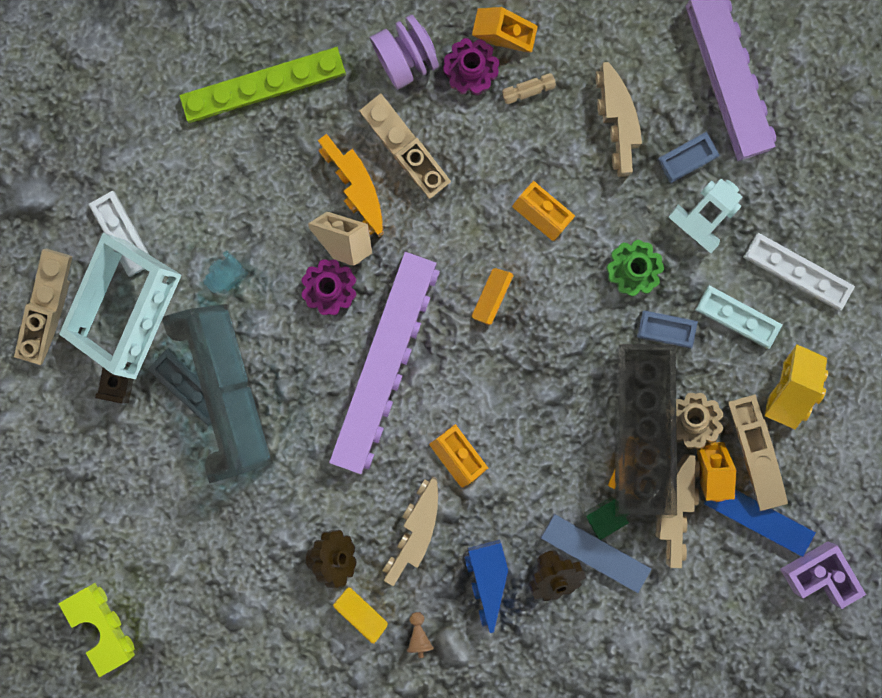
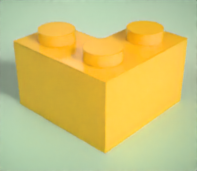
[765,344,828,430]

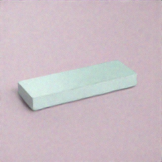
[695,285,782,349]

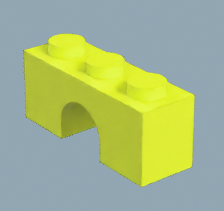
[58,583,135,677]

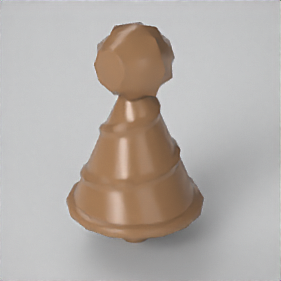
[406,612,434,658]

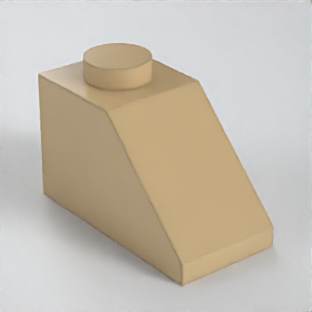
[308,212,372,266]

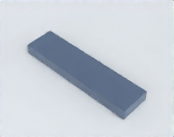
[541,514,652,593]

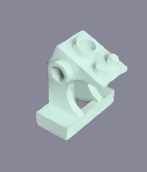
[669,179,742,253]

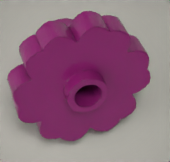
[443,38,499,95]
[301,259,357,315]

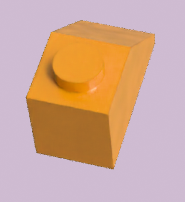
[472,7,538,53]
[697,442,736,502]

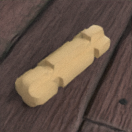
[502,73,556,104]

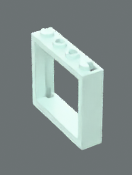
[59,233,181,379]

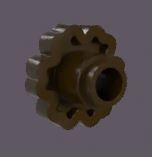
[306,530,357,588]
[528,551,586,601]

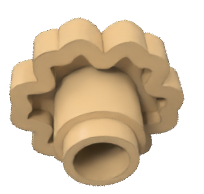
[667,393,723,450]

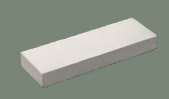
[89,191,149,277]

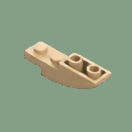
[596,62,642,177]
[359,93,451,199]
[14,248,73,365]
[728,394,788,511]
[656,454,700,568]
[383,476,438,586]

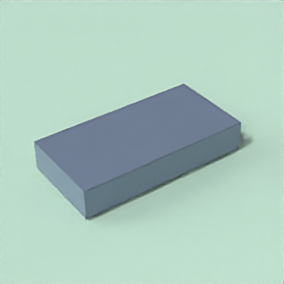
[657,132,720,184]
[637,310,698,349]

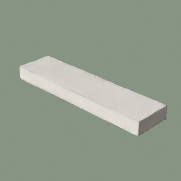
[743,233,855,311]

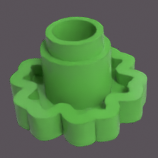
[606,240,664,297]

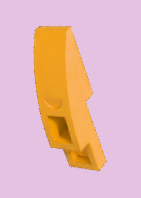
[318,134,384,238]

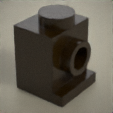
[95,364,134,404]

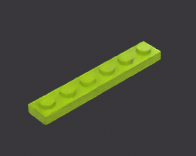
[179,46,346,123]

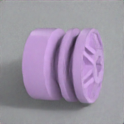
[369,14,439,90]

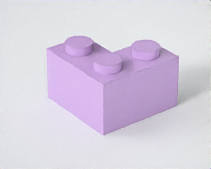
[780,541,866,609]

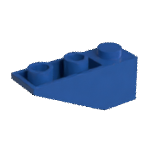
[464,540,508,633]

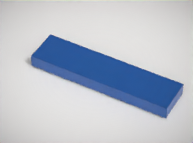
[703,490,816,557]

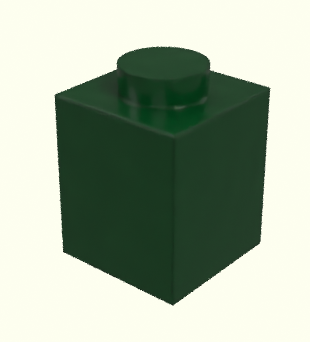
[583,496,629,540]

